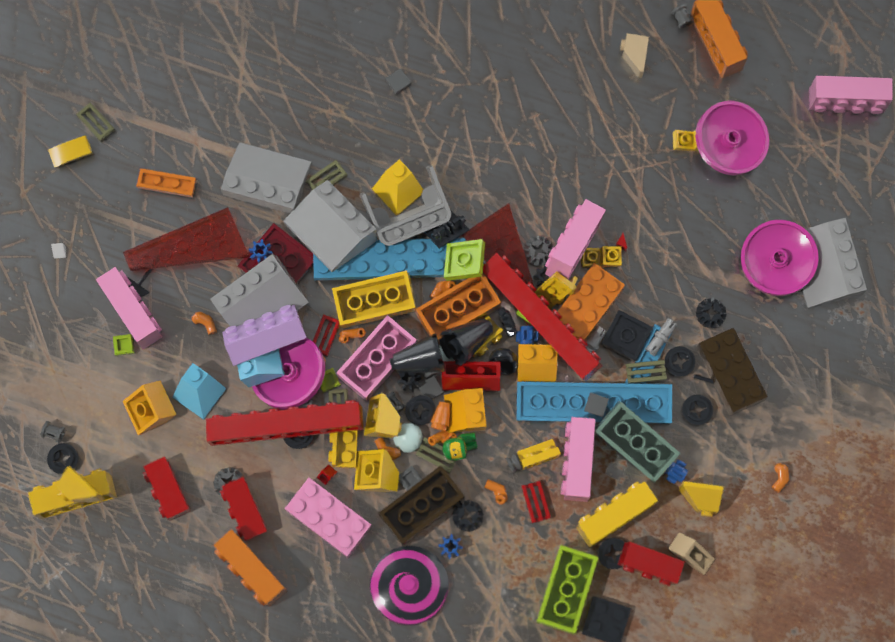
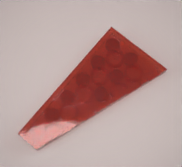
[462,203,534,326]
[123,207,250,271]

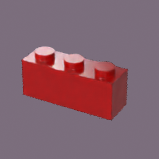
[442,361,501,391]
[143,456,191,521]
[220,476,267,541]
[618,542,685,587]

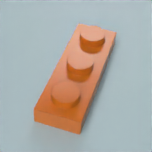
[136,168,197,198]

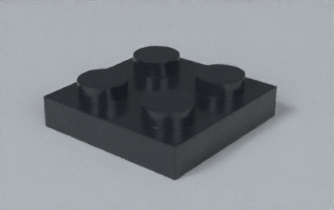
[601,310,653,362]
[582,596,631,642]

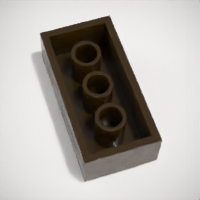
[696,327,768,416]
[378,465,465,546]

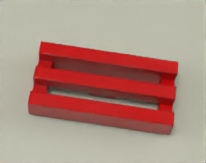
[312,314,340,357]
[521,481,551,524]

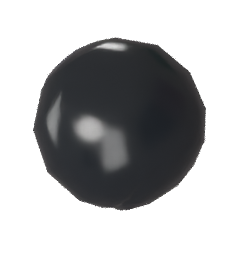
[489,348,518,375]

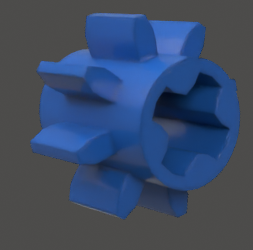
[248,239,273,264]
[516,326,539,344]
[664,459,688,484]
[438,534,463,560]

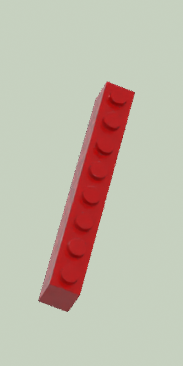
[483,253,603,381]
[206,400,364,446]

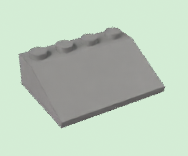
[221,142,311,213]
[284,180,376,272]
[802,218,867,308]
[210,254,309,327]

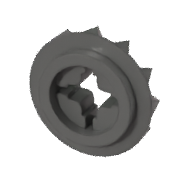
[524,236,553,266]
[213,467,243,497]

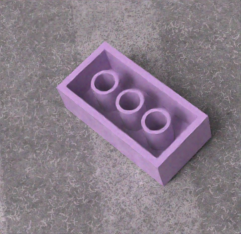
[222,305,306,366]

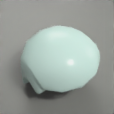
[393,423,423,452]

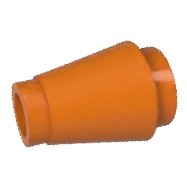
[430,401,450,431]

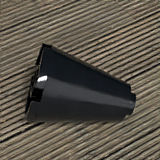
[439,318,493,366]
[390,334,445,373]

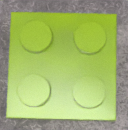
[444,239,485,281]

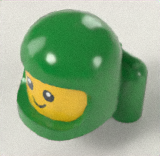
[443,432,478,460]

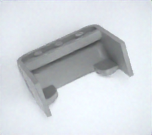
[359,166,451,246]

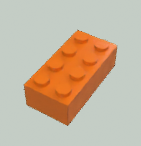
[690,0,748,79]
[558,263,625,341]
[415,273,501,344]
[214,529,287,607]

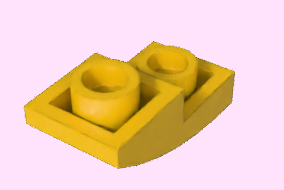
[673,130,699,151]
[48,135,93,167]
[581,246,622,268]

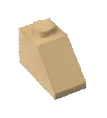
[620,33,649,78]
[668,533,715,575]

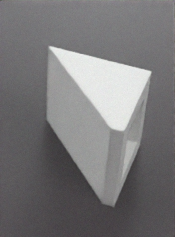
[51,243,66,259]

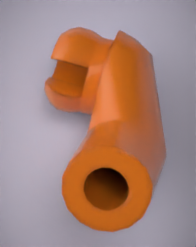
[429,280,456,299]
[192,312,217,335]
[339,328,366,344]
[428,431,457,446]
[374,437,401,460]
[772,463,789,493]
[484,479,508,505]

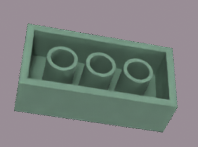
[594,401,680,483]

